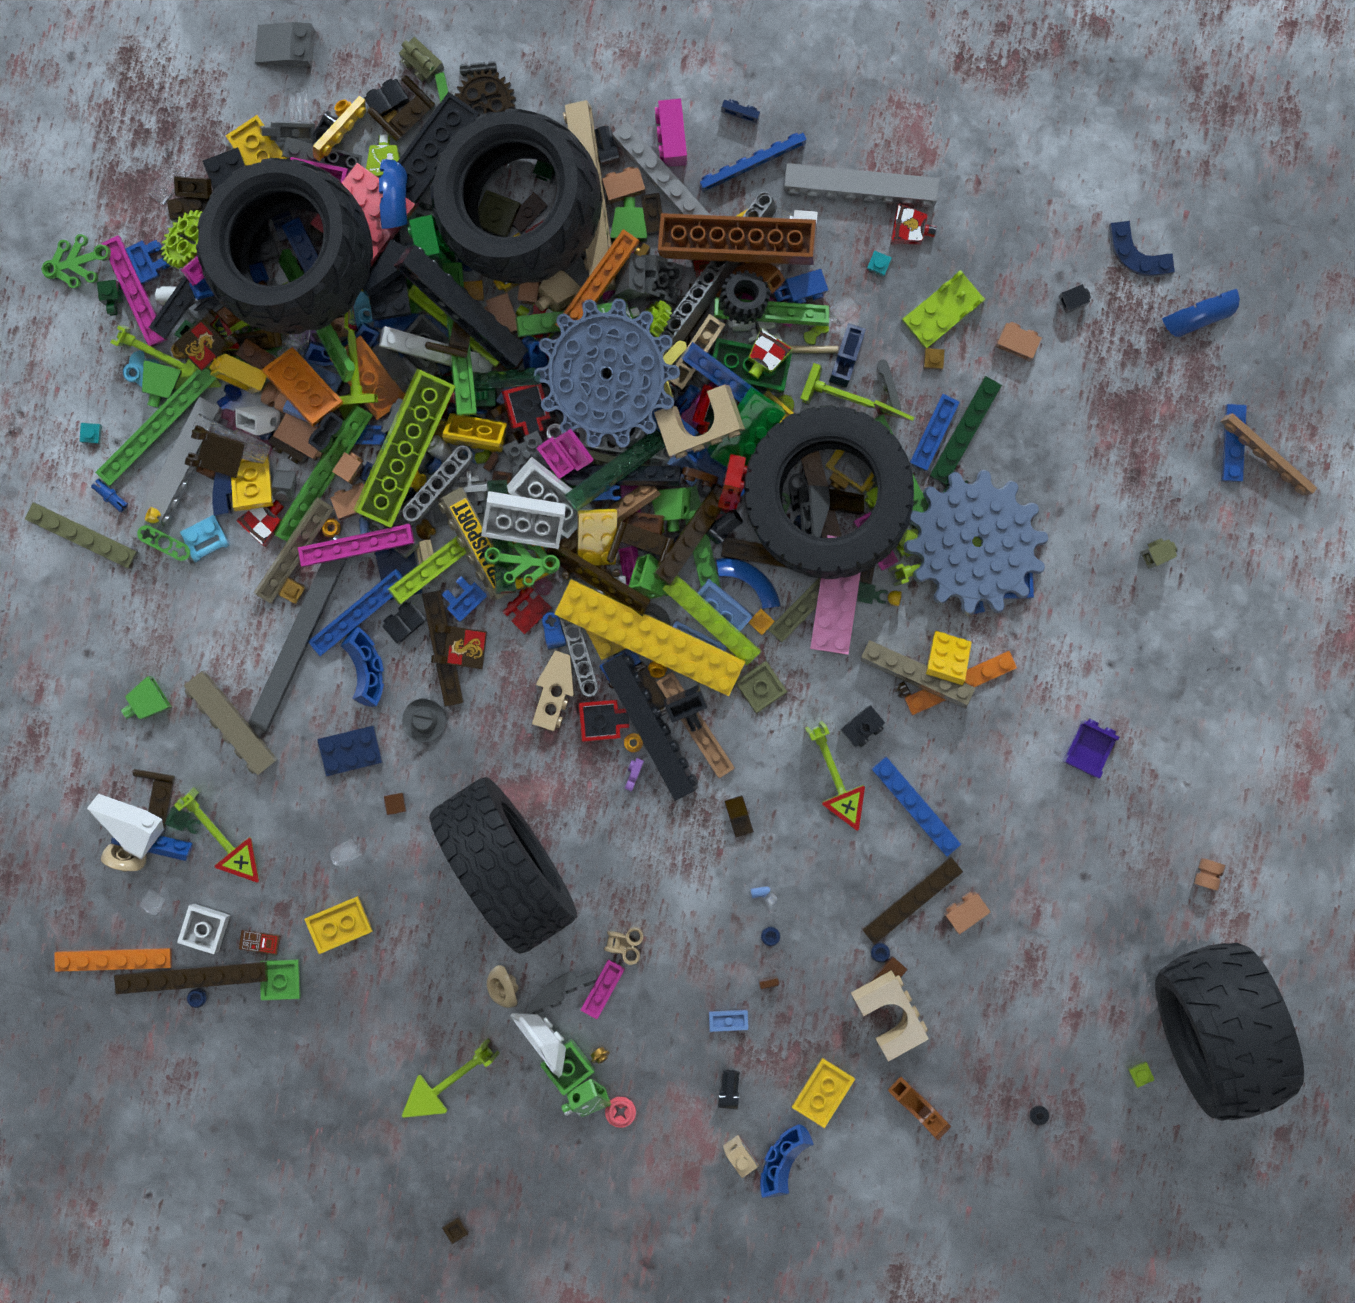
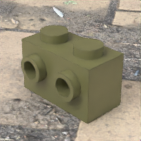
[1140,538,1178,569]

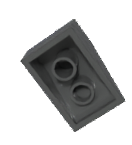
[255,22,315,68]

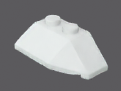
[510,1013,566,1077]

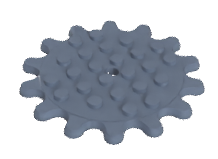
[534,299,680,448]
[903,470,1049,616]

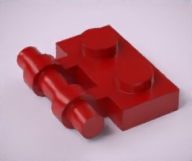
[502,587,552,635]

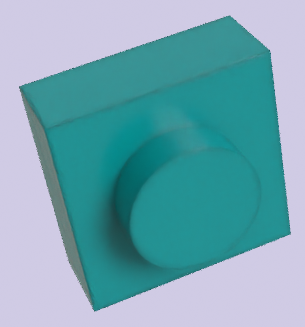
[867,250,892,276]
[79,423,102,444]

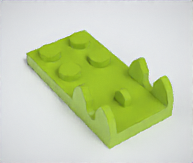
[902,270,986,348]

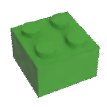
[540,1038,595,1096]

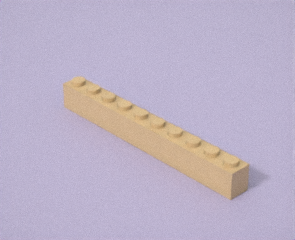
[563,100,616,292]

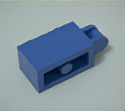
[774,269,828,304]

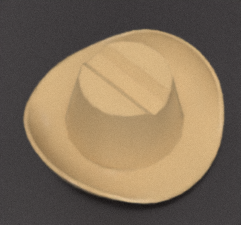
[101,844,147,872]
[487,965,518,1008]

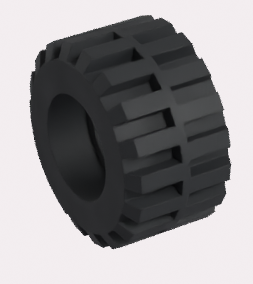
[719,270,770,325]

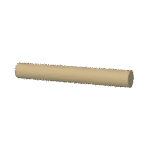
[788,345,838,354]

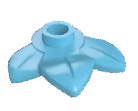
[353,291,373,327]
[123,350,160,387]

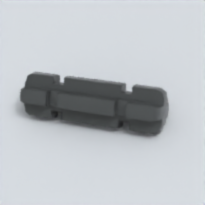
[460,61,497,76]

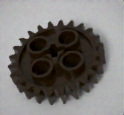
[454,69,516,114]

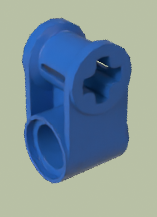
[522,336,548,376]
[542,612,567,650]

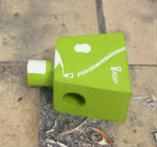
[366,135,400,178]

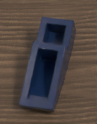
[829,323,866,388]
[212,472,233,517]

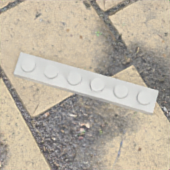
[379,326,492,377]

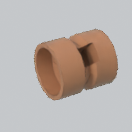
[261,381,287,414]
[1194,858,1226,891]

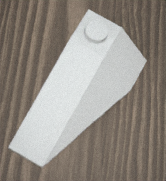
[87,794,164,860]

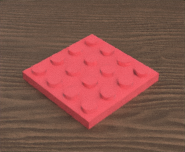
[310,163,417,266]

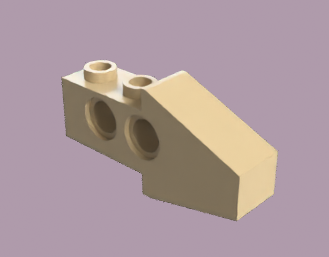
[668,314,725,390]
[532,651,574,731]

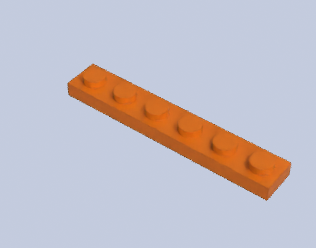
[555,229,640,327]
[904,651,1017,715]
[54,948,172,972]

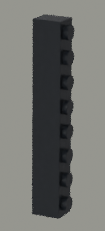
[394,245,528,370]
[602,652,698,801]

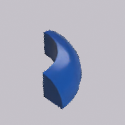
[379,159,408,229]
[1162,289,1240,337]
[304,322,380,366]
[716,558,781,610]
[340,627,384,707]
[760,1124,814,1198]

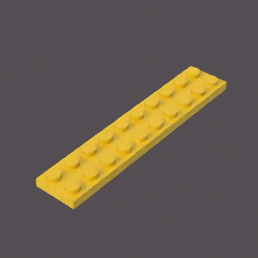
[555,579,745,696]

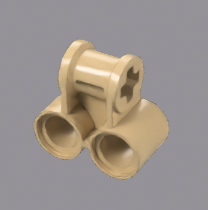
[604,927,643,965]

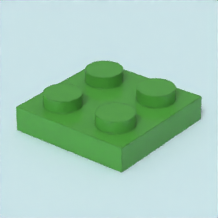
[260,959,301,1000]

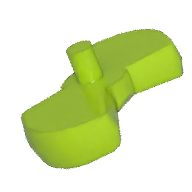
[803,325,829,345]

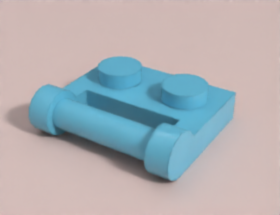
[180,515,230,563]

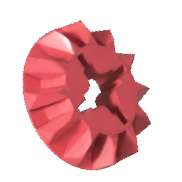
[605,1096,636,1128]

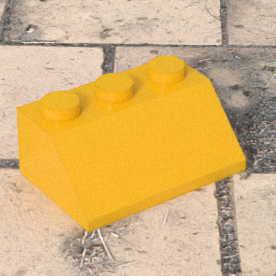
[442,413,507,452]

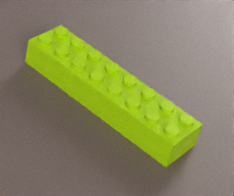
[353,369,455,528]

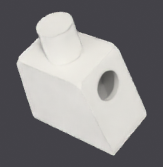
[235,405,285,435]

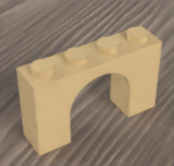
[654,384,745,459]
[851,970,929,1062]

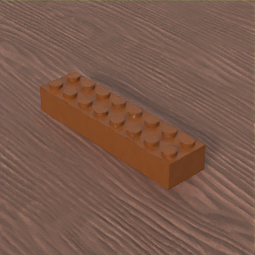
[658,213,817,265]

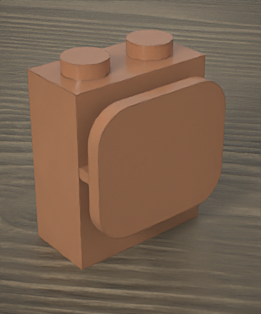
[273,413,324,461]

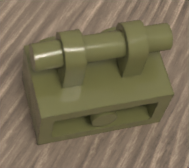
[399,37,444,84]

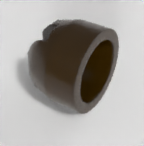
[895,681,911,698]

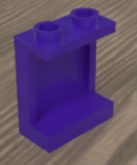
[1062,719,1120,779]

